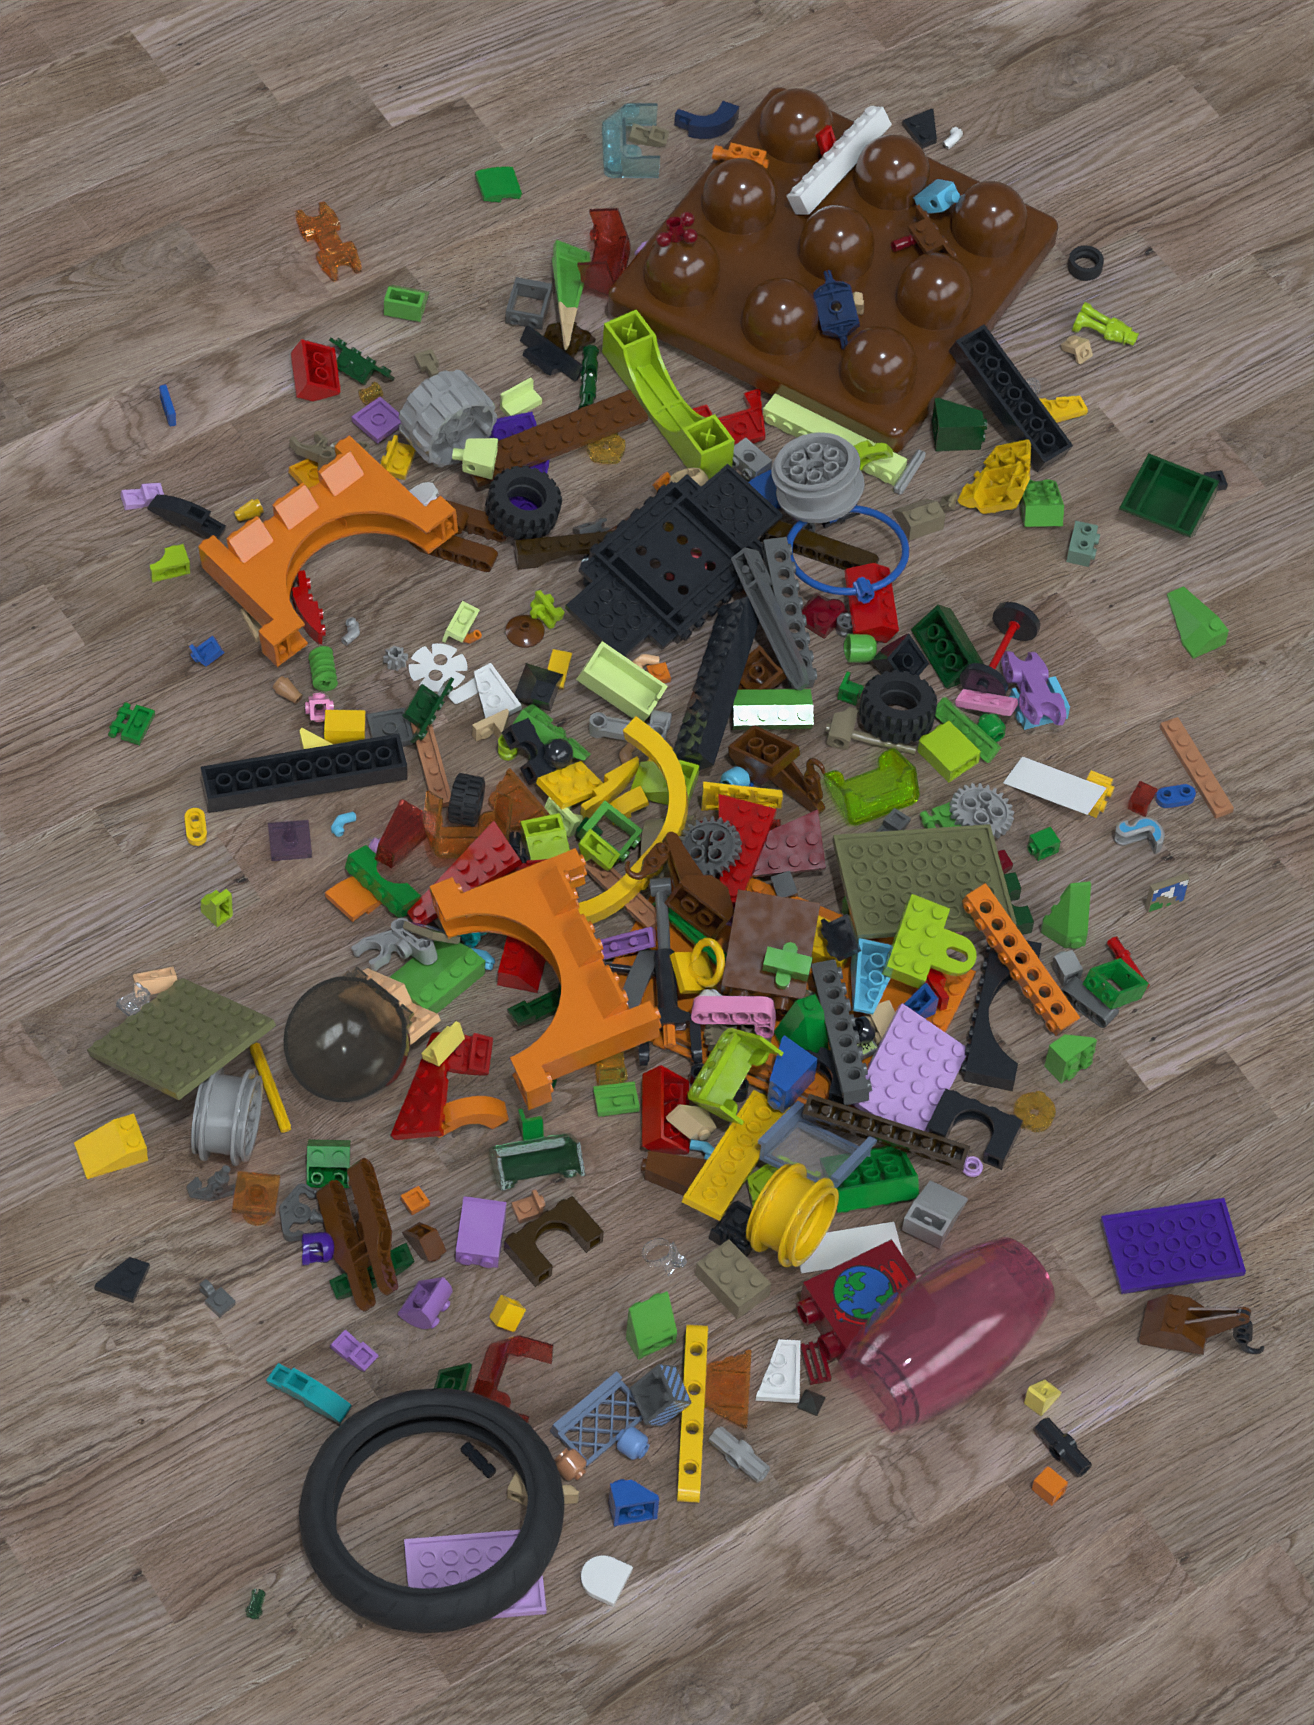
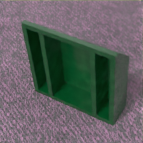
[1119,453,1219,538]

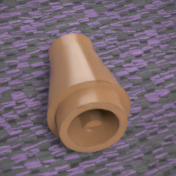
[273,676,303,704]

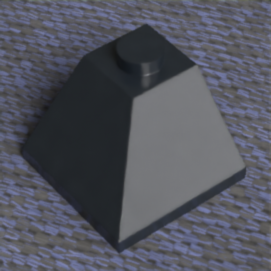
[872,633,929,676]
[514,663,564,711]

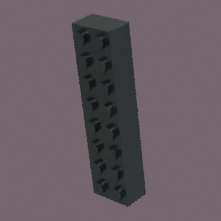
[949,324,1073,472]

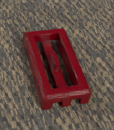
[800,1340,832,1385]

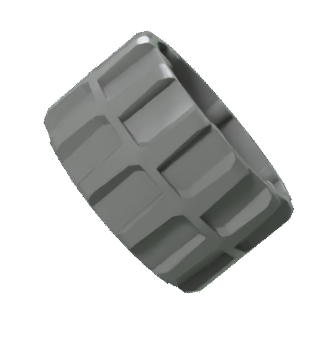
[399,370,497,468]

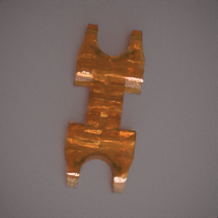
[295,201,362,281]

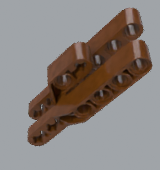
[408,500,507,572]
[316,1158,399,1312]

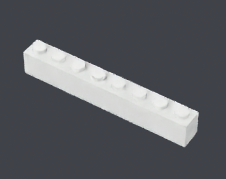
[787,106,892,215]

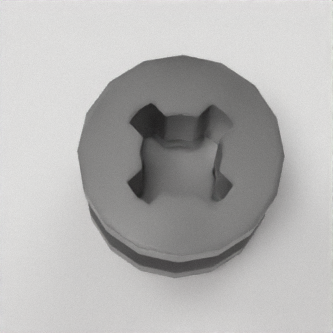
[836,613,854,638]

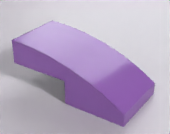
[330,1330,379,1372]

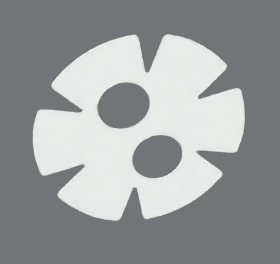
[409,644,467,692]

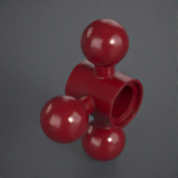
[656,212,698,247]

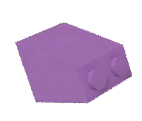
[455,1196,506,1268]

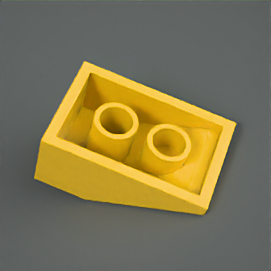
[74,1113,148,1179]

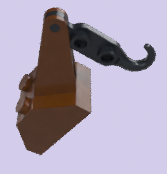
[1140,1294,1264,1355]

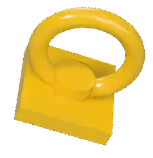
[670,938,725,994]

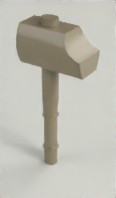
[825,706,917,755]

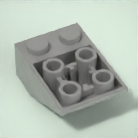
[902,1180,968,1249]

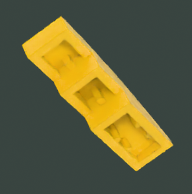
[580,756,639,819]

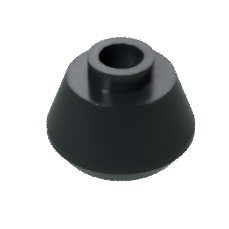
[853,1016,875,1044]

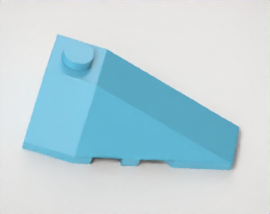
[851,938,891,1015]

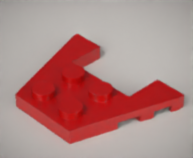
[693,389,766,446]

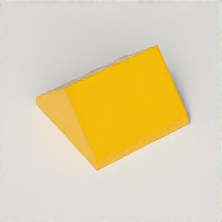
[324,710,365,744]

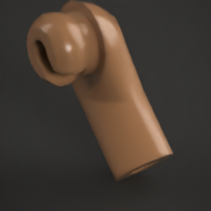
[619,742,636,764]

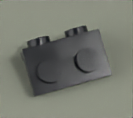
[821,914,861,962]

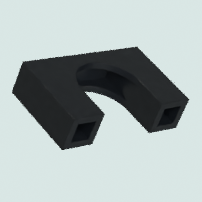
[926,1089,1023,1170]

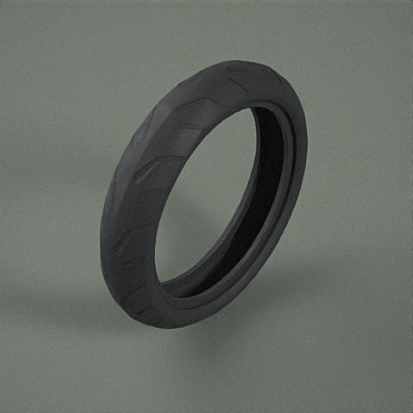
[299,1388,565,1633]

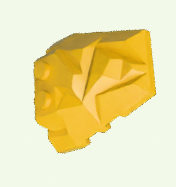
[957,439,1031,514]

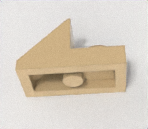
[472,709,509,742]

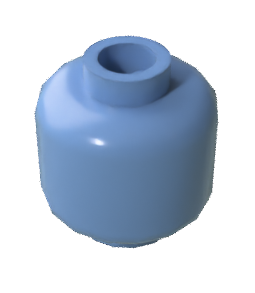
[616,1427,650,1460]

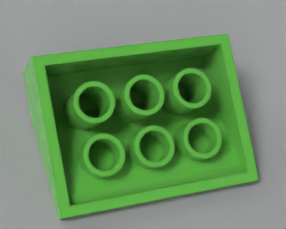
[389,940,485,1013]

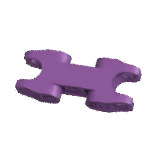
[1001,651,1067,725]

